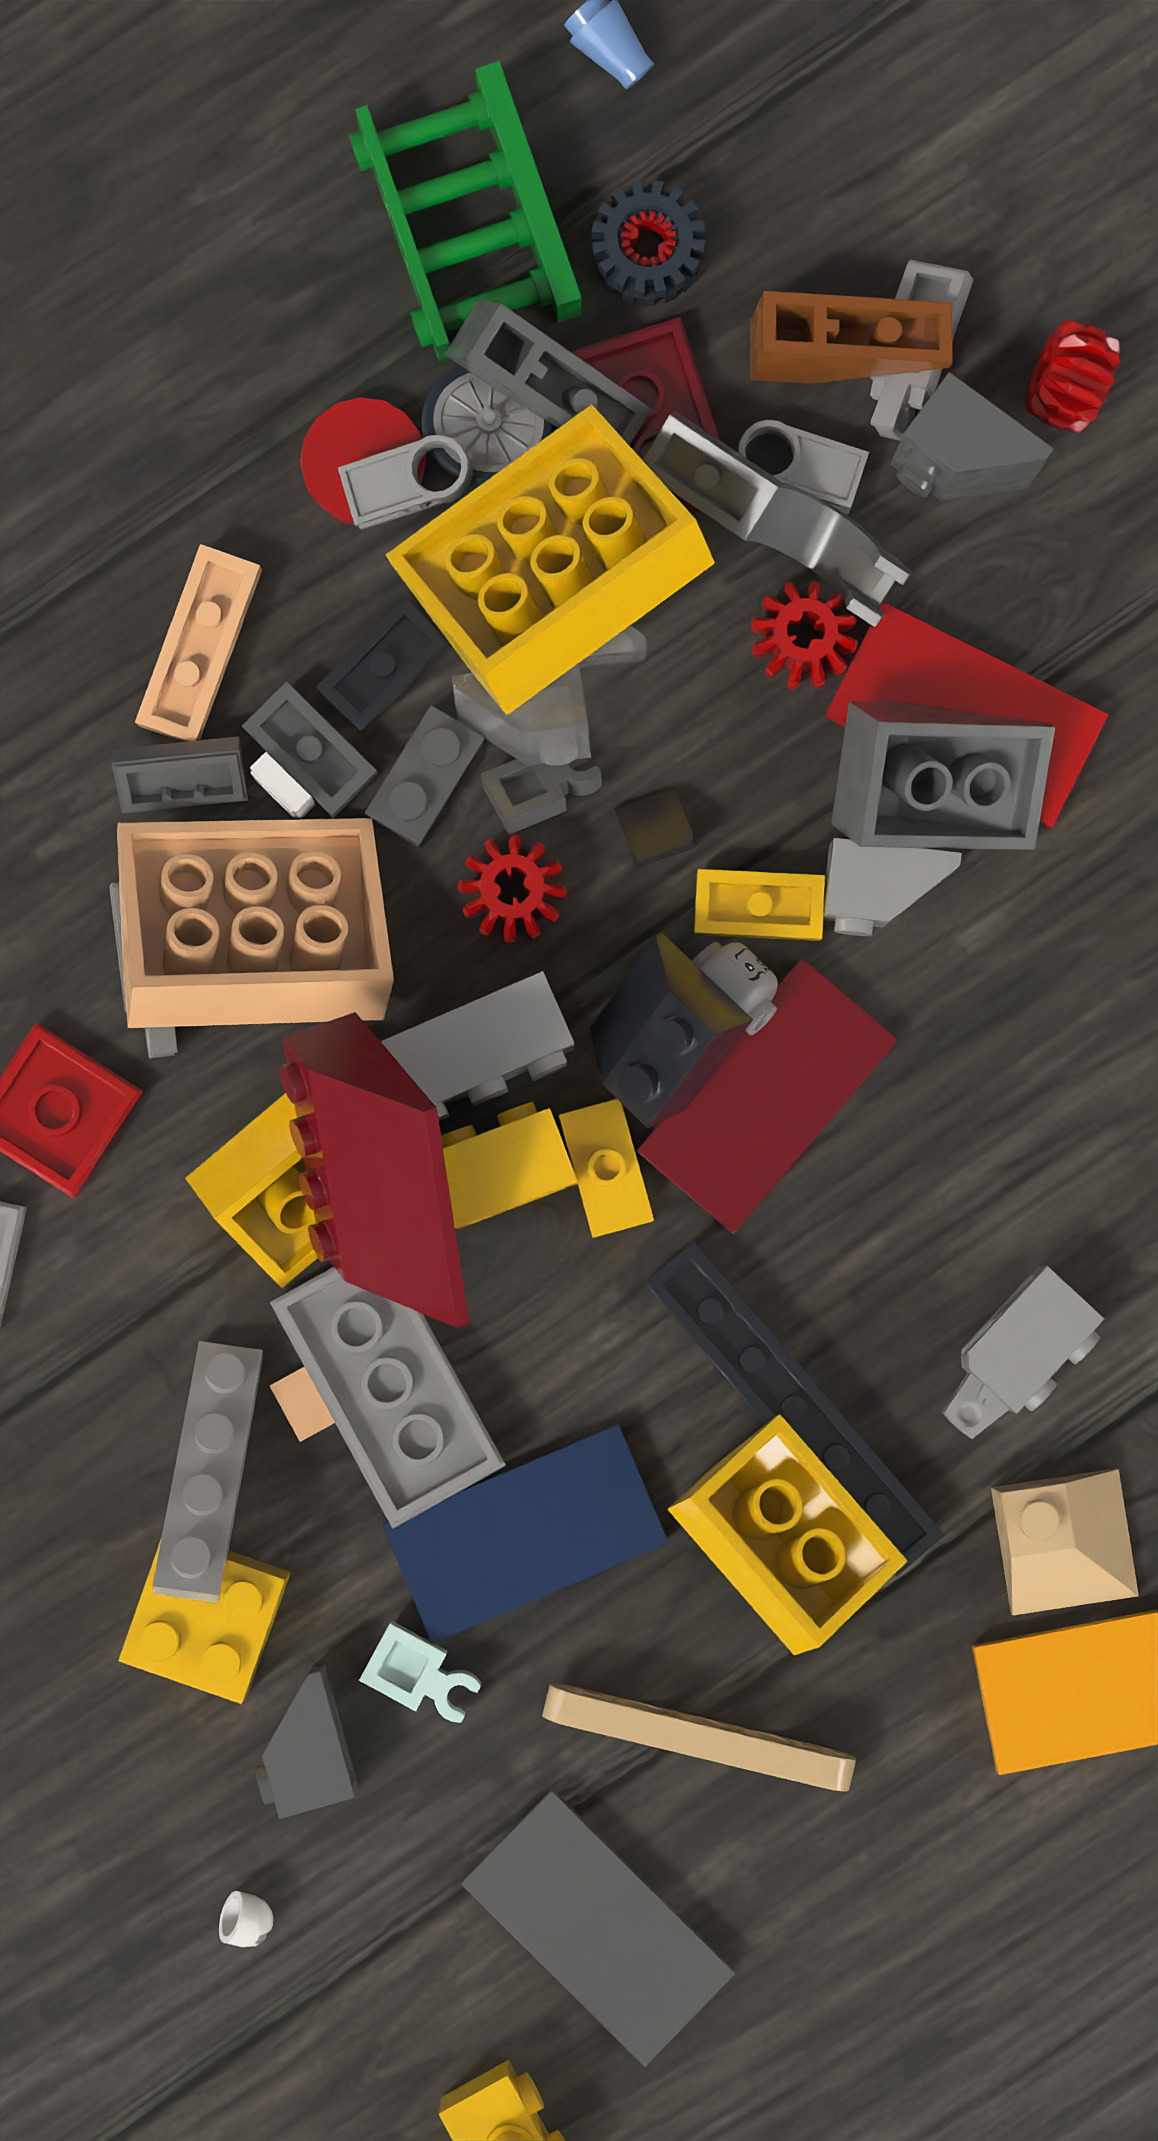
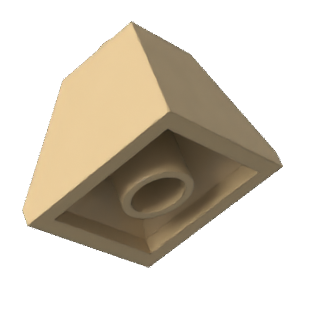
[991,1468,1139,1615]

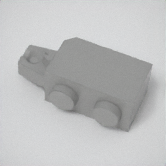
[941,1265,1104,1439]

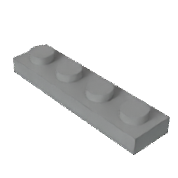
[152,1341,263,1603]

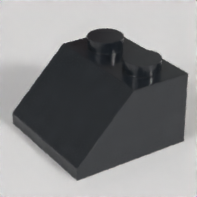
[590,933,753,1128]

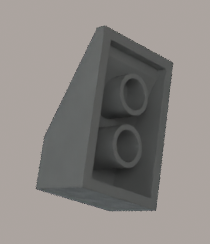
[831,701,1055,850]

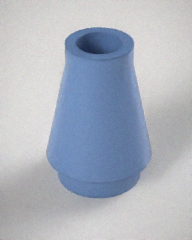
[564,0,654,90]

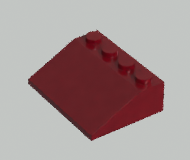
[279,1012,469,1328]

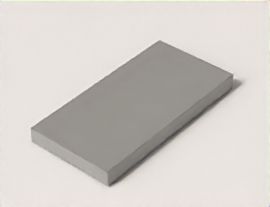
[270,1267,506,1529]

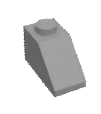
[823,838,962,936]

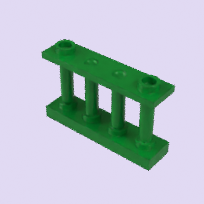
[349,61,582,363]

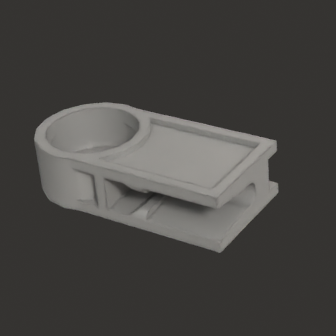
[738,420,869,515]
[338,434,473,530]

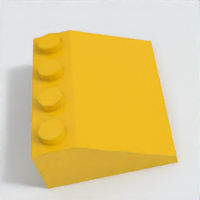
[386,404,715,715]

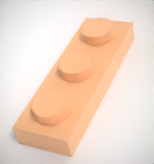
[135,544,262,742]

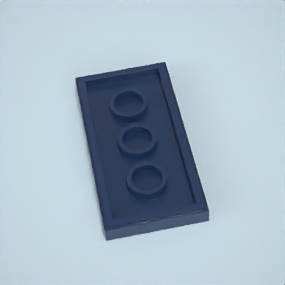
[382,1423,669,1644]

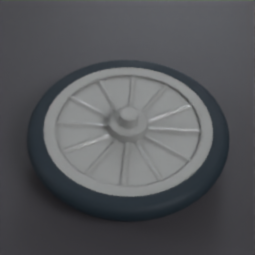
[421,367,554,486]

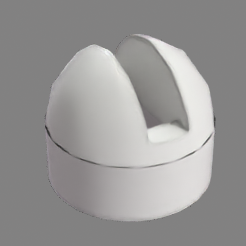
[219,1891,274,1947]

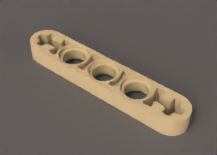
[542,1683,857,1791]

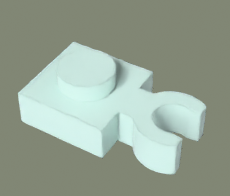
[359,1620,481,1723]

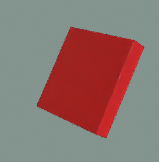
[0,1022,145,1199]

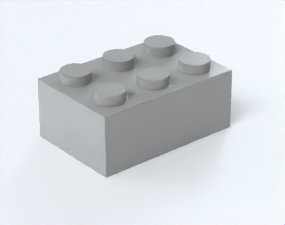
[381,971,574,1122]

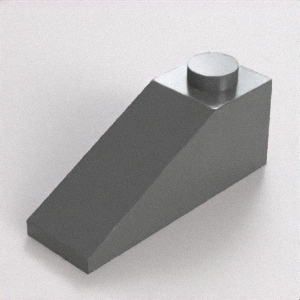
[445,300,652,446]

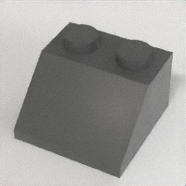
[891,372,1054,501]

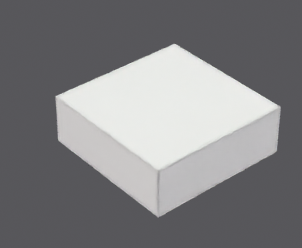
[250,752,316,820]

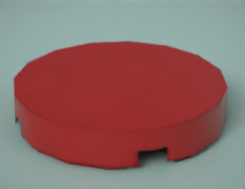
[300,397,427,525]

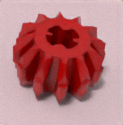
[1026,320,1120,433]
[750,581,858,690]
[458,834,567,944]

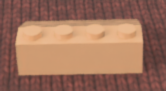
[117,818,394,1028]

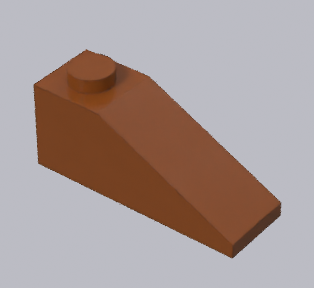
[750,291,952,384]

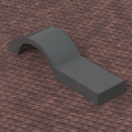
[643,412,912,627]

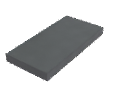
[461,1787,735,2067]

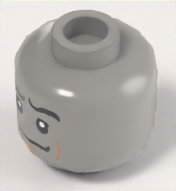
[692,942,778,1035]

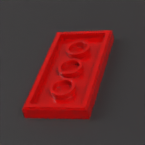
[824,602,1109,830]

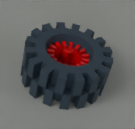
[591,180,706,306]

